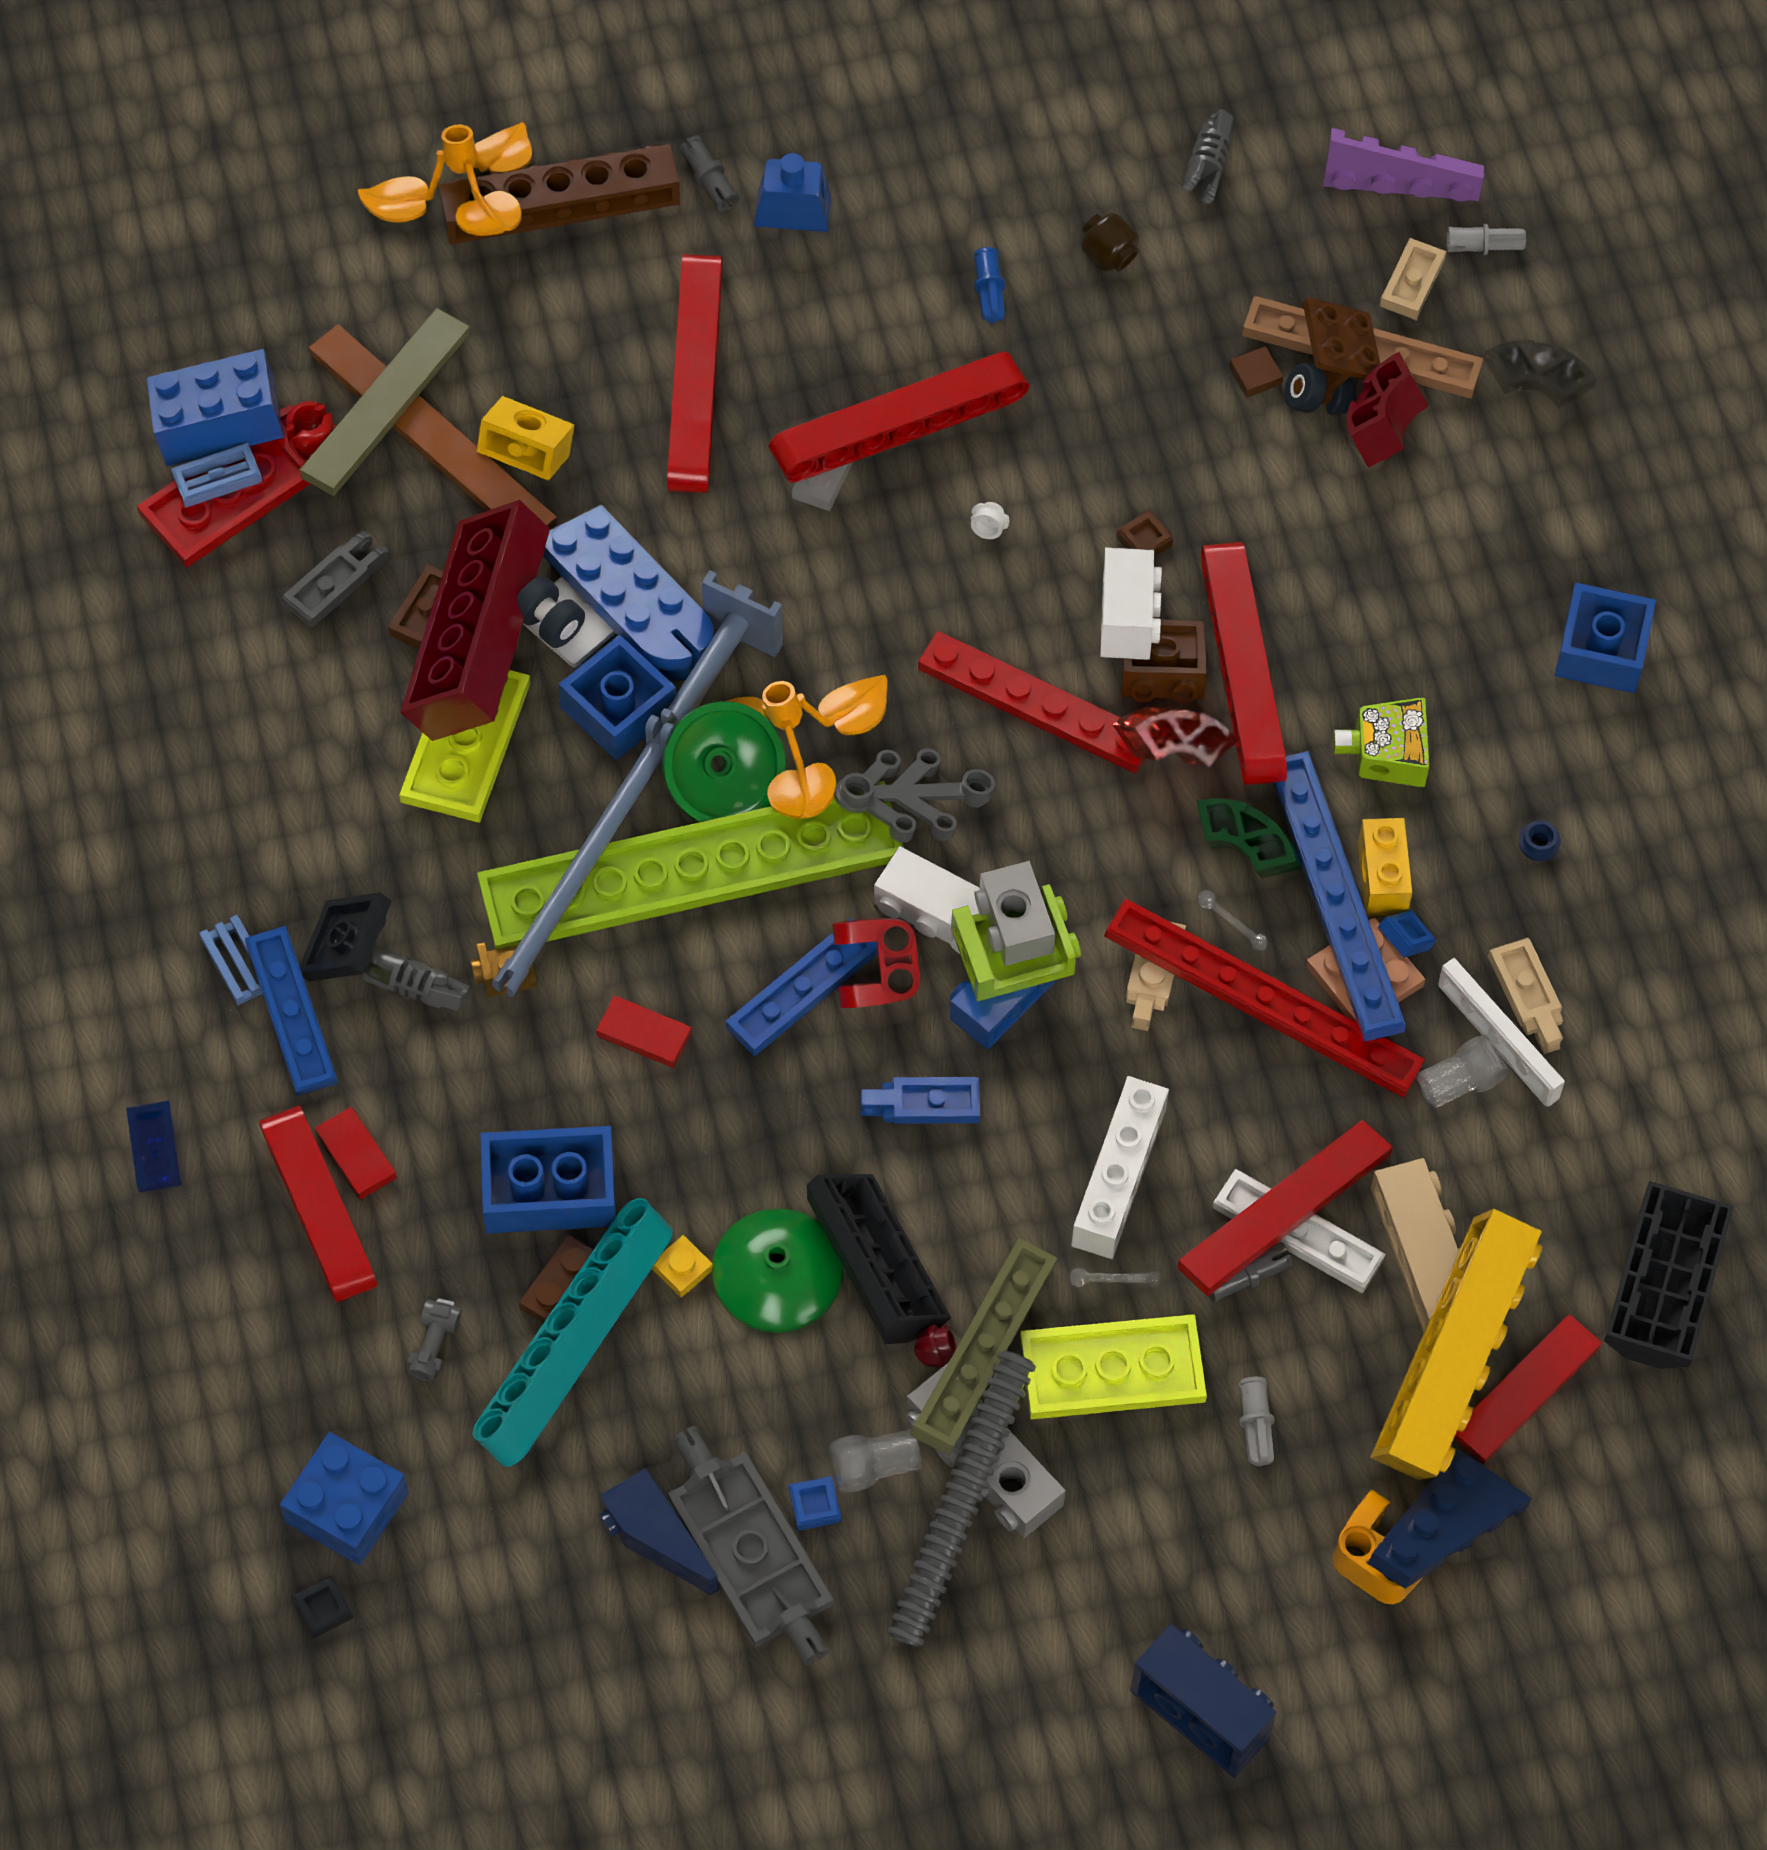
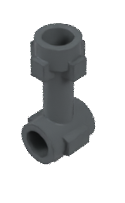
[407,1298,462,1382]

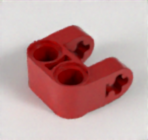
[832,918,920,1008]

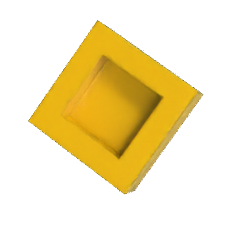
[652,1235,713,1298]

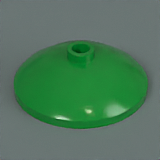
[662,701,786,822]
[712,1209,843,1333]

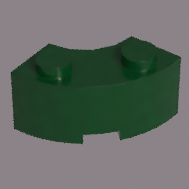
[1196,798,1302,879]

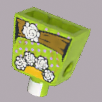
[1333,698,1429,787]

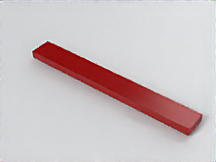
[1104,898,1425,1098]

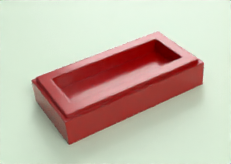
[596,995,692,1068]
[314,1106,397,1200]

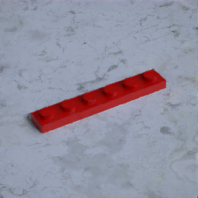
[918,631,1156,774]

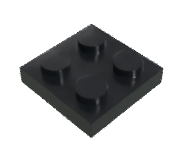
[300,892,392,982]

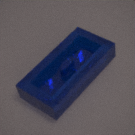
[126,1101,182,1193]

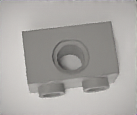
[974,861,1055,966]

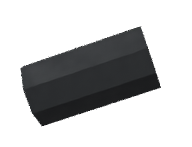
[807,1174,951,1344]
[1604,1181,1734,1369]

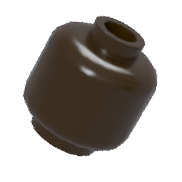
[1081,213,1140,272]

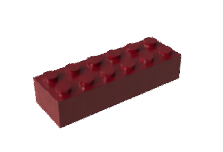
[400,499,550,741]

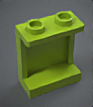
[951,884,1081,1002]

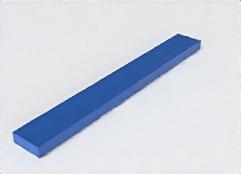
[1273,751,1406,1042]

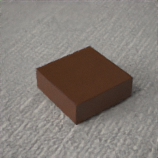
[1229,346,1283,398]
[1116,510,1174,557]

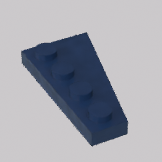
[1368,1449,1532,1589]

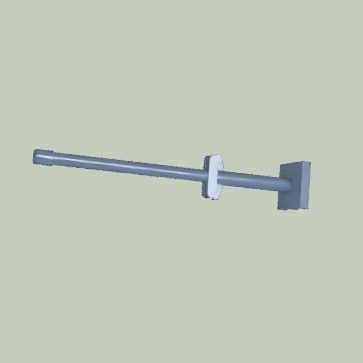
[492,570,783,997]

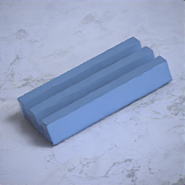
[171,442,262,508]
[199,915,262,1005]

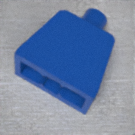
[754,153,831,232]

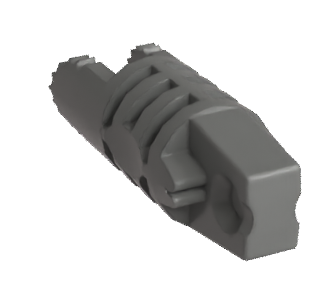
[1181,109,1233,204]
[362,945,470,1011]

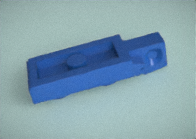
[860,1077,980,1124]

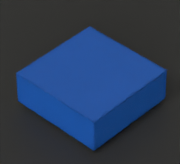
[1378,910,1436,958]
[788,1476,841,1531]

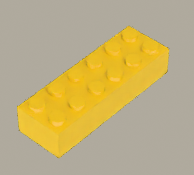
[1370,1209,1542,1480]

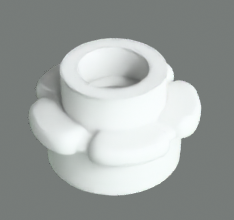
[971,502,1010,539]

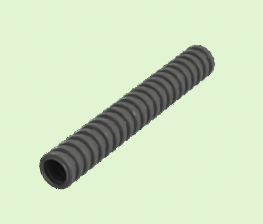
[886,1351,1036,1648]

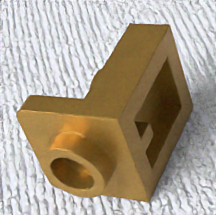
[471,942,537,998]

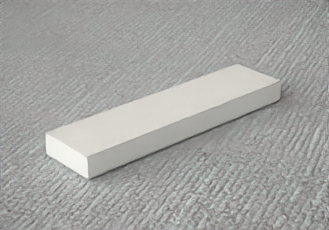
[1438,958,1565,1107]
[1213,1169,1386,1294]

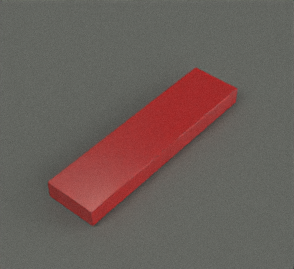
[1454,1314,1602,1465]

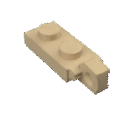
[1126,922,1186,1031]
[1488,938,1563,1054]

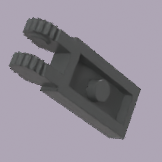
[282,531,390,629]

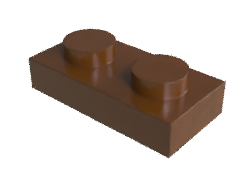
[388,564,443,649]
[519,1234,593,1323]

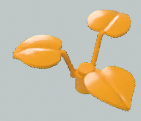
[358,122,532,236]
[725,675,888,819]

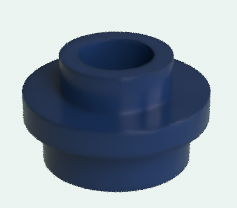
[1518,820,1561,861]

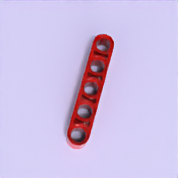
[259,1105,378,1303]

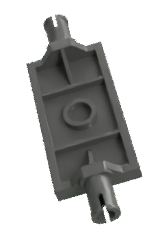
[667,1426,834,1666]

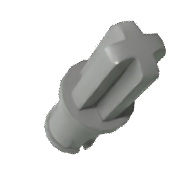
[1447,224,1526,255]
[1239,1376,1275,1467]

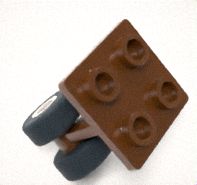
[1285,297,1380,415]

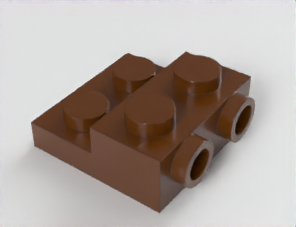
[1121,620,1207,704]

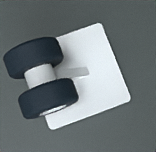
[517,577,615,668]

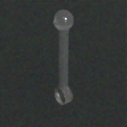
[1198,890,1268,951]
[1070,1268,1162,1287]

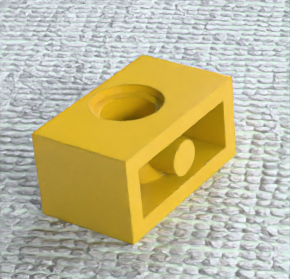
[477,396,575,481]
[1358,818,1412,917]

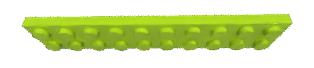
[477,781,904,950]

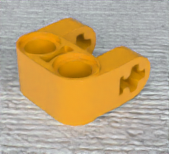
[1333,1489,1422,1604]

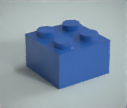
[1554,583,1656,693]
[558,635,676,761]
[280,1432,409,1566]

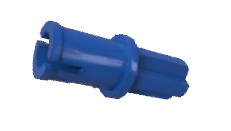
[974,247,1005,324]

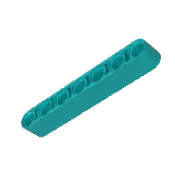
[472,1198,673,1467]

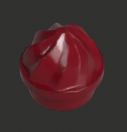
[914,1324,957,1368]

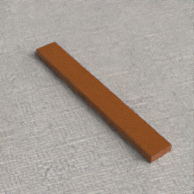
[309,324,558,530]

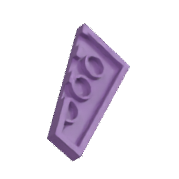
[1323,128,1484,201]

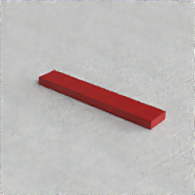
[1177,1120,1393,1297]

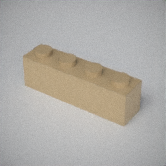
[1370,1158,1460,1333]

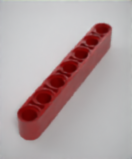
[667,254,723,493]
[768,352,1030,483]
[1201,542,1287,786]

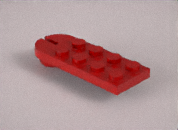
[137,401,336,568]

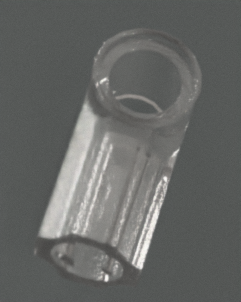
[1417,1035,1510,1108]
[828,1429,922,1492]

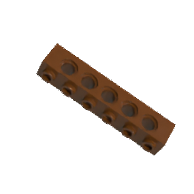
[439,144,680,245]

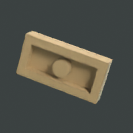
[1380,238,1446,320]

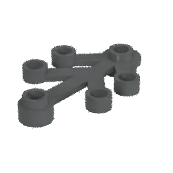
[835,748,995,843]

